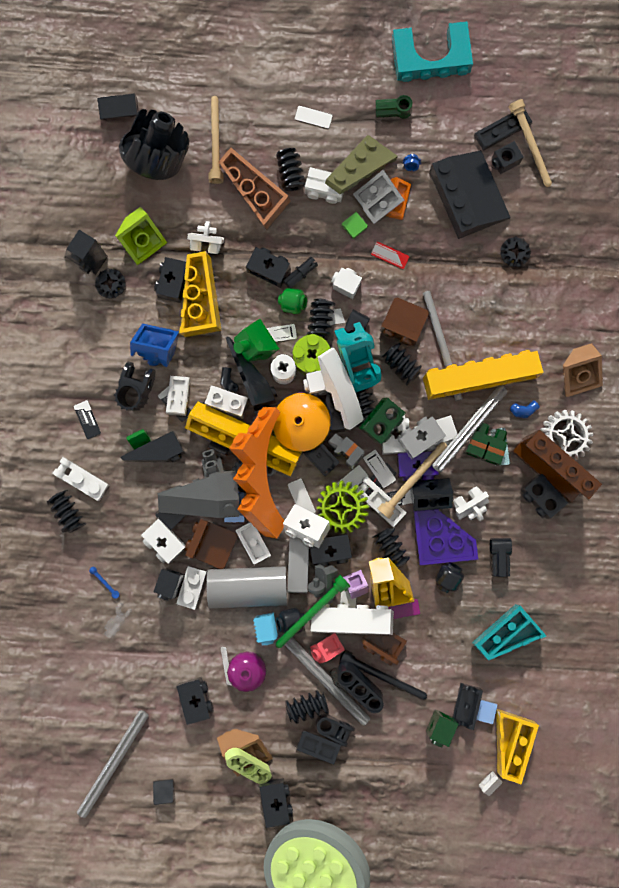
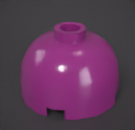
[227,651,267,692]

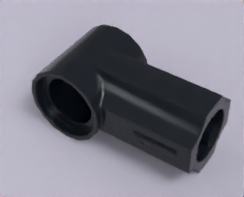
[489,538,512,577]

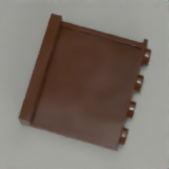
[512,430,602,503]

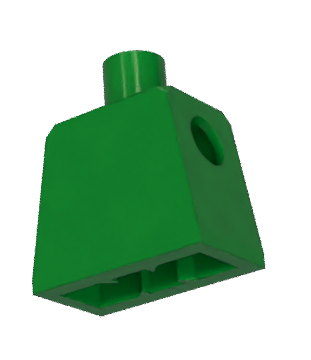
[233,319,280,362]

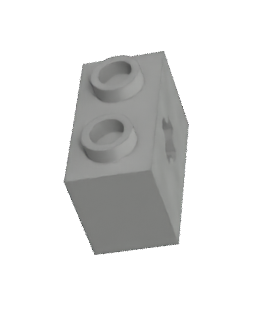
[398,416,446,460]

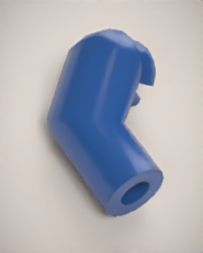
[510,400,540,418]

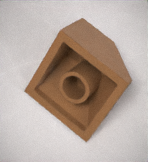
[563,343,603,397]
[217,729,273,777]

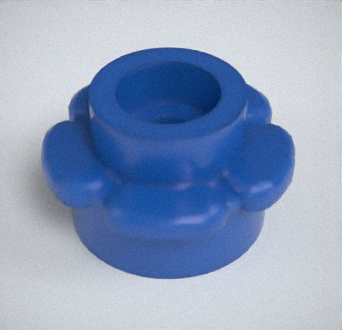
[403,154,421,171]

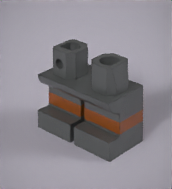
[328,433,365,470]

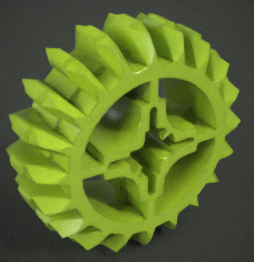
[316,480,369,534]

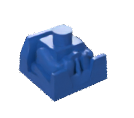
[130,323,179,367]

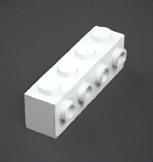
[311,604,394,635]

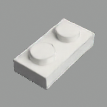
[235,523,271,565]
[176,566,207,610]

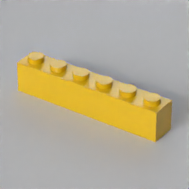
[423,350,543,400]
[185,402,302,477]

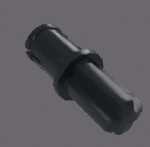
[283,256,318,288]

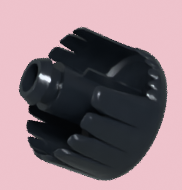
[119,109,190,180]

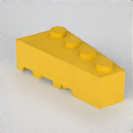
[179,251,222,337]

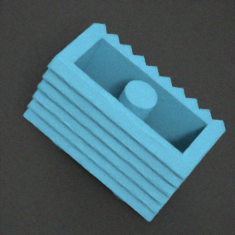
[253,613,278,646]

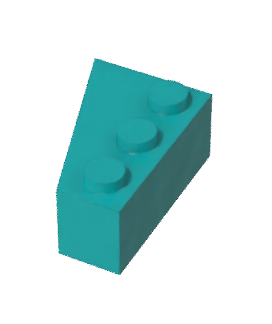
[472,604,547,660]

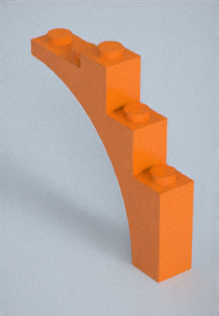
[229,407,285,539]

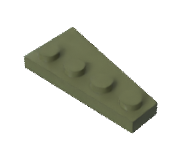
[325,135,398,194]

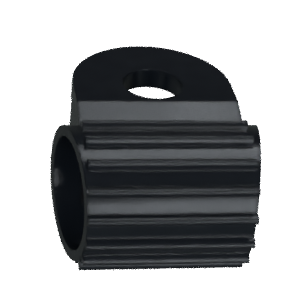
[114,361,156,411]

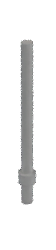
[423,291,463,401]

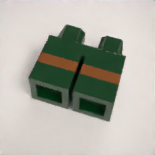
[463,423,508,466]

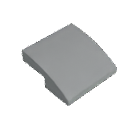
[353,170,405,224]

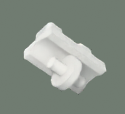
[187,221,224,254]
[453,486,489,521]

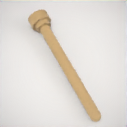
[208,96,224,184]
[509,99,552,187]
[377,442,447,519]

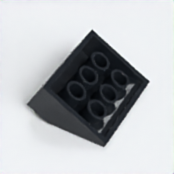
[429,150,511,239]

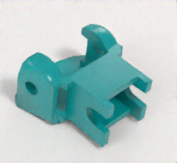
[334,322,382,393]

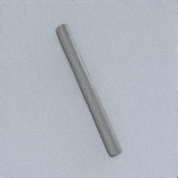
[433,385,507,472]
[285,637,370,726]
[77,710,149,818]

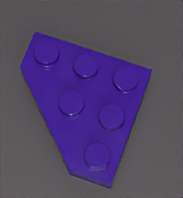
[413,509,478,565]

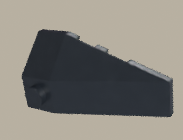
[226,336,278,411]

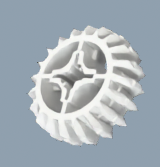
[540,410,593,461]

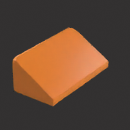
[386,177,411,220]

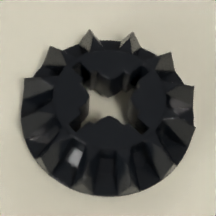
[500,236,531,267]
[95,268,126,299]

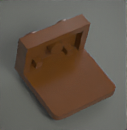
[380,297,429,346]
[184,519,238,569]
[361,632,407,666]

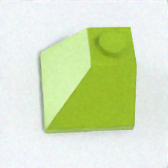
[115,207,167,265]

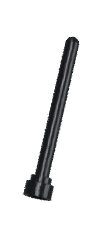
[339,649,427,700]

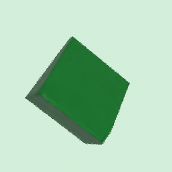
[126,429,151,450]

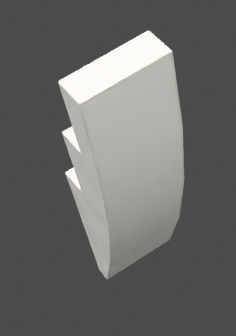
[318,348,364,430]

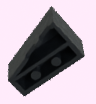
[64,230,108,275]

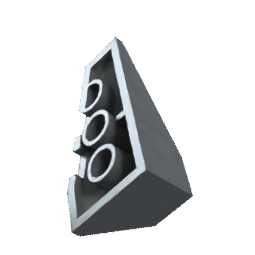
[157,470,239,518]

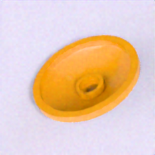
[273,393,331,452]

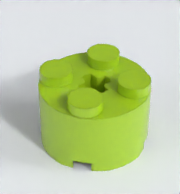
[293,334,331,375]

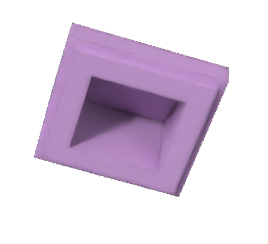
[343,570,369,599]

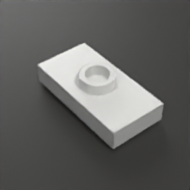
[166,376,190,416]

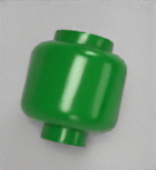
[278,288,307,314]

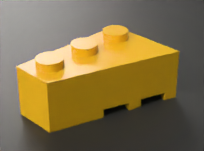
[369,558,414,607]
[496,709,539,784]

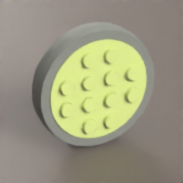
[264,819,370,888]

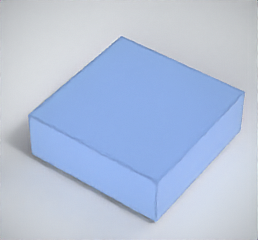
[476,700,497,724]

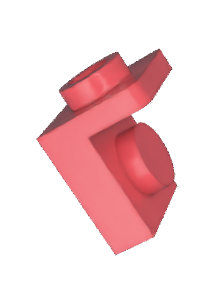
[310,633,345,664]

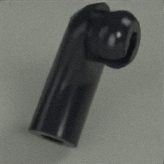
[220,367,239,393]

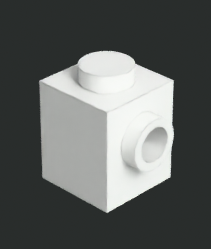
[331,268,362,299]

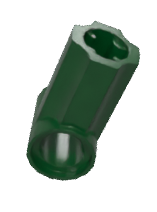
[375,95,413,119]

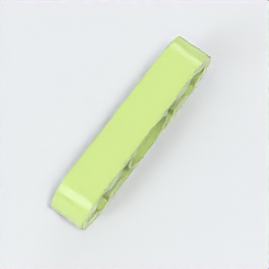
[225,748,272,784]

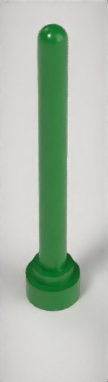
[275,575,351,648]

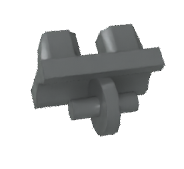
[202,449,224,478]
[308,564,338,604]

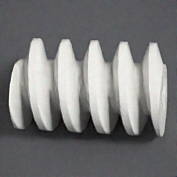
[271,354,296,385]

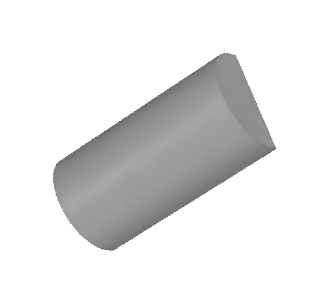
[207,566,287,609]

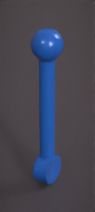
[89,567,120,599]

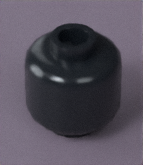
[435,563,464,593]
[276,608,304,634]

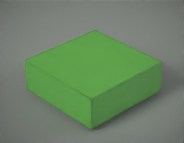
[342,212,368,239]

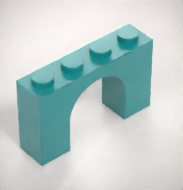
[392,21,473,82]

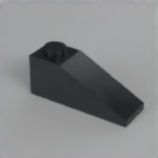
[121,431,185,463]

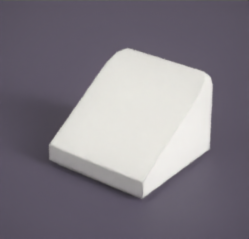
[479,772,502,796]

